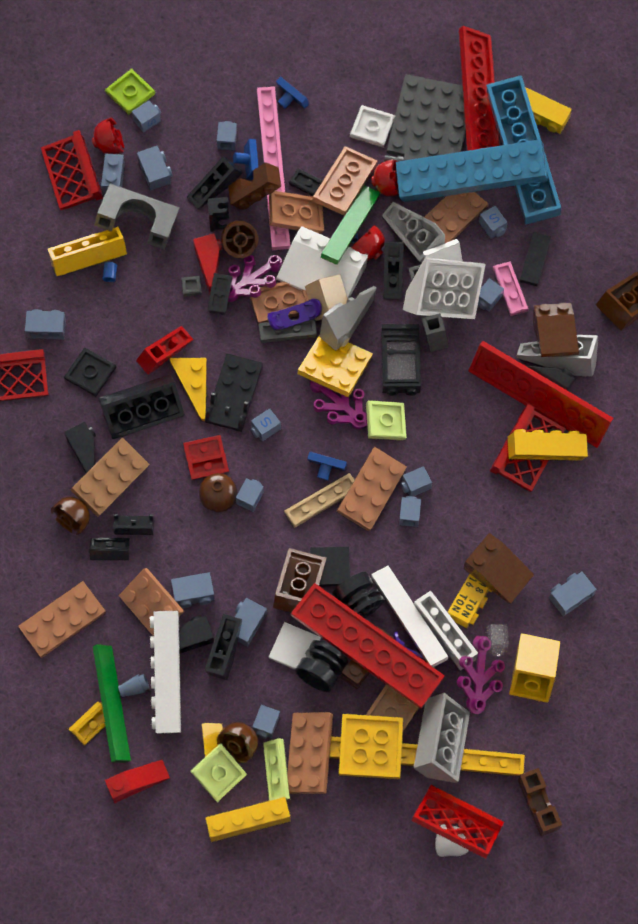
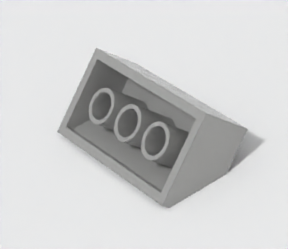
[414,693,470,783]

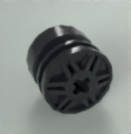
[332,572,385,618]
[295,640,348,692]

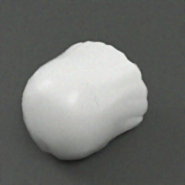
[435,825,469,857]

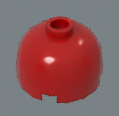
[92,117,125,154]
[371,159,399,197]
[351,225,385,261]

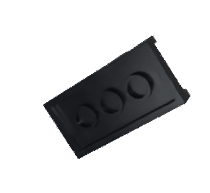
[205,354,263,432]

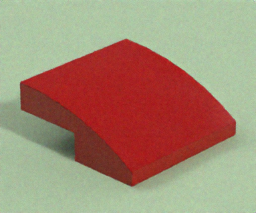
[183,435,229,480]

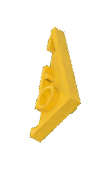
[170,358,207,421]

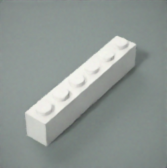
[150,611,181,733]

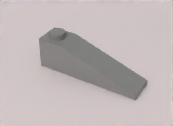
[382,202,445,263]
[320,286,377,351]
[517,335,598,377]

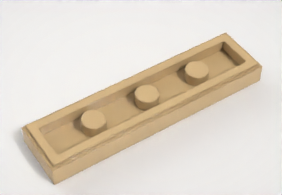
[284,473,354,528]

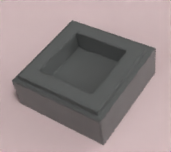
[181,276,202,297]

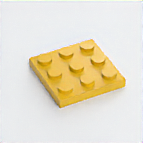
[297,335,373,397]
[339,714,403,779]

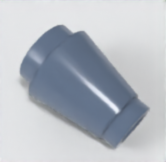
[118,674,150,697]

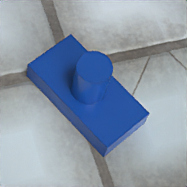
[276,76,309,109]
[233,139,258,180]
[307,452,347,481]

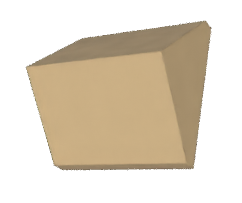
[305,274,348,321]

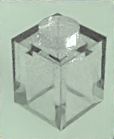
[486,624,509,656]

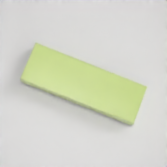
[263,738,290,801]

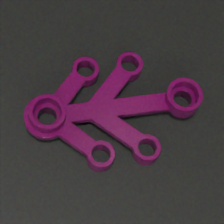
[228,255,283,302]
[310,380,367,429]
[457,636,505,714]

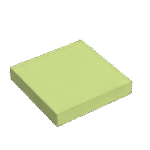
[366,401,407,440]
[190,744,247,802]

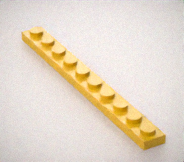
[329,736,525,776]

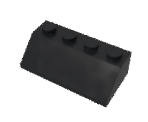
[98,374,185,439]

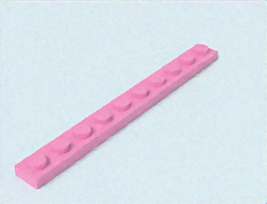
[257,87,290,250]

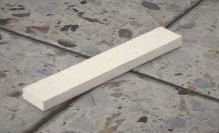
[371,566,448,667]

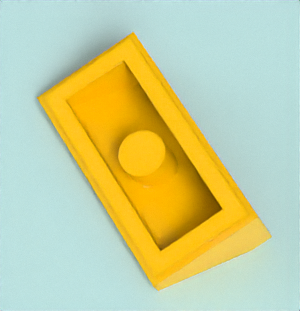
[69,702,105,745]
[202,723,223,757]

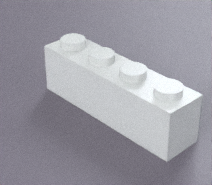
[414,591,478,670]

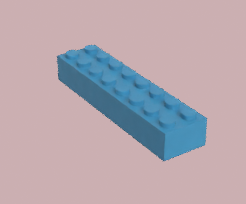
[487,75,561,225]
[396,139,548,202]

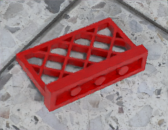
[41,130,103,210]
[0,349,49,401]
[489,404,566,492]
[411,785,504,859]

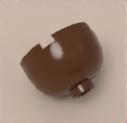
[221,221,259,258]
[199,473,238,513]
[51,496,90,535]
[217,722,258,763]

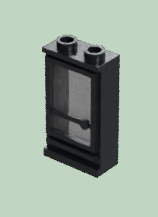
[381,324,421,396]

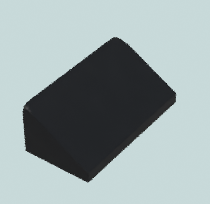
[89,538,130,561]

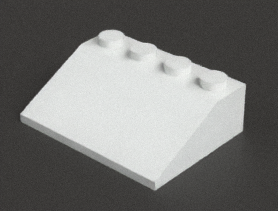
[276,226,368,299]
[403,258,486,319]

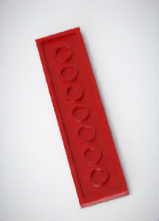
[459,26,499,151]
[468,341,614,448]
[291,583,445,709]

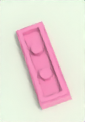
[493,262,528,316]

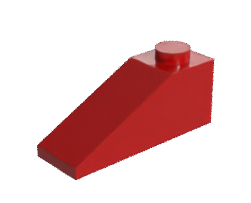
[193,233,222,294]
[136,326,194,375]
[105,760,170,803]

